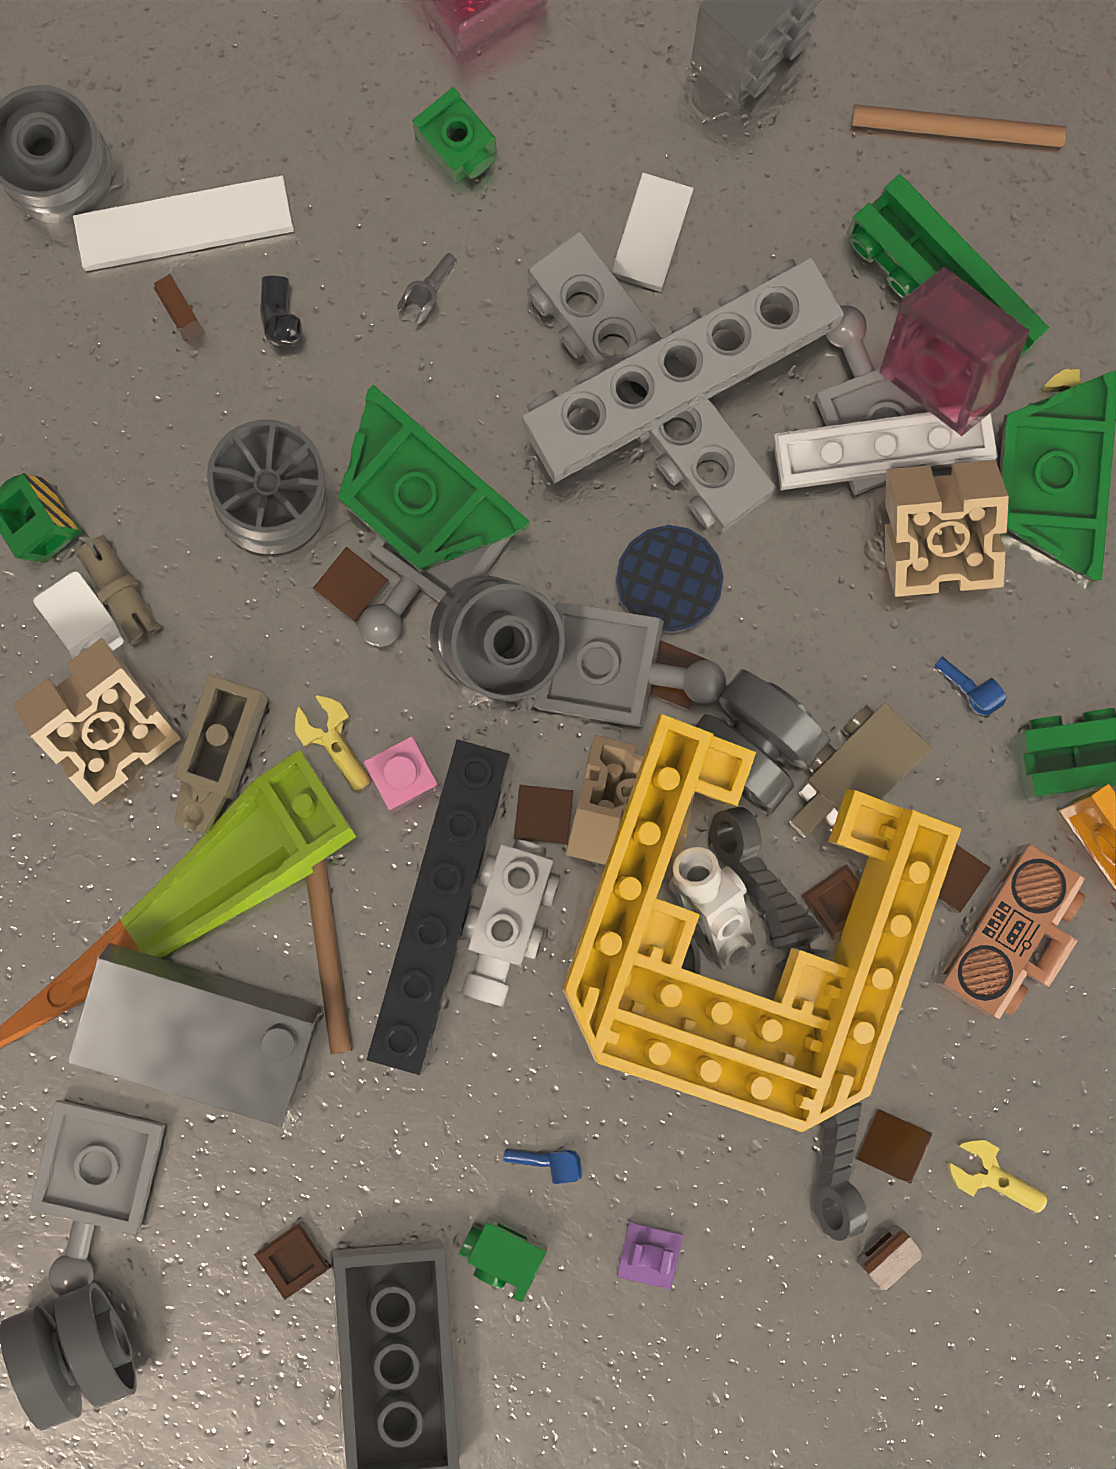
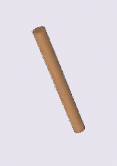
[852,104,1066,148]
[306,859,352,1054]

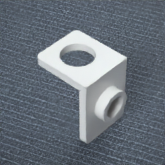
[33,569,124,659]

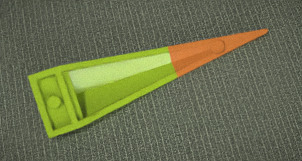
[0,749,357,1048]

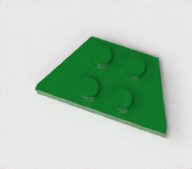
[999,371,1116,580]
[338,385,530,573]

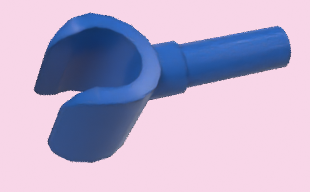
[934,656,1007,716]
[504,1148,582,1184]

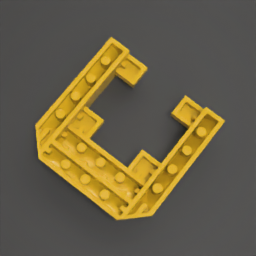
[562,714,962,1132]

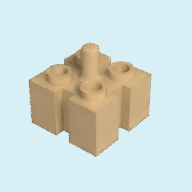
[885,460,1009,597]
[13,638,181,805]
[566,735,695,880]

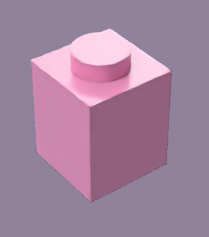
[364,736,441,814]

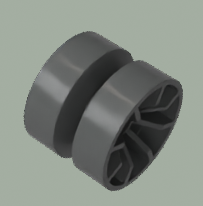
[0,85,113,223]
[207,420,327,554]
[430,576,565,700]
[694,669,831,814]
[0,1283,137,1432]

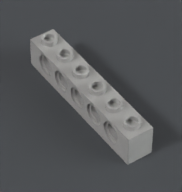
[526,231,776,534]
[522,257,844,483]

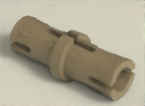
[75,535,160,645]

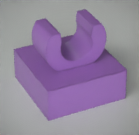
[617,1220,683,1290]

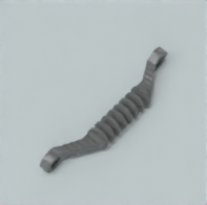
[710,807,867,1241]

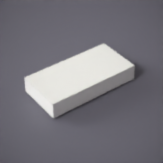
[611,173,694,293]

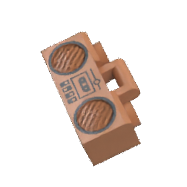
[936,844,1085,1019]

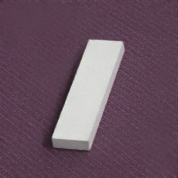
[73,175,294,271]
[773,404,997,490]

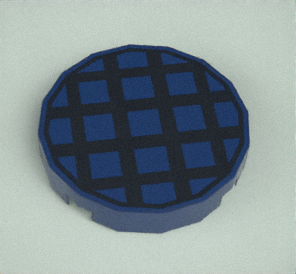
[616,525,724,634]

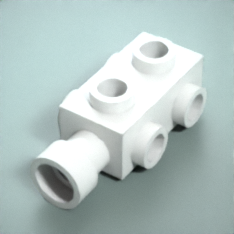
[461,839,561,1007]
[669,847,756,970]

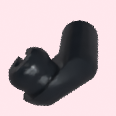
[260,276,302,346]

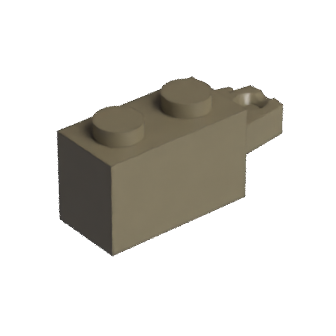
[173,674,269,834]
[788,702,932,838]

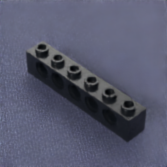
[366,739,511,1075]

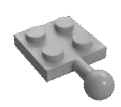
[814,305,939,496]
[359,535,512,647]
[535,601,726,728]
[29,1100,165,1296]

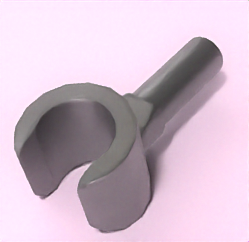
[397,253,457,324]

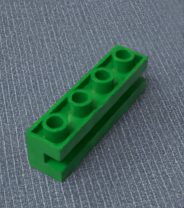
[847,173,1050,383]
[1015,708,1116,799]

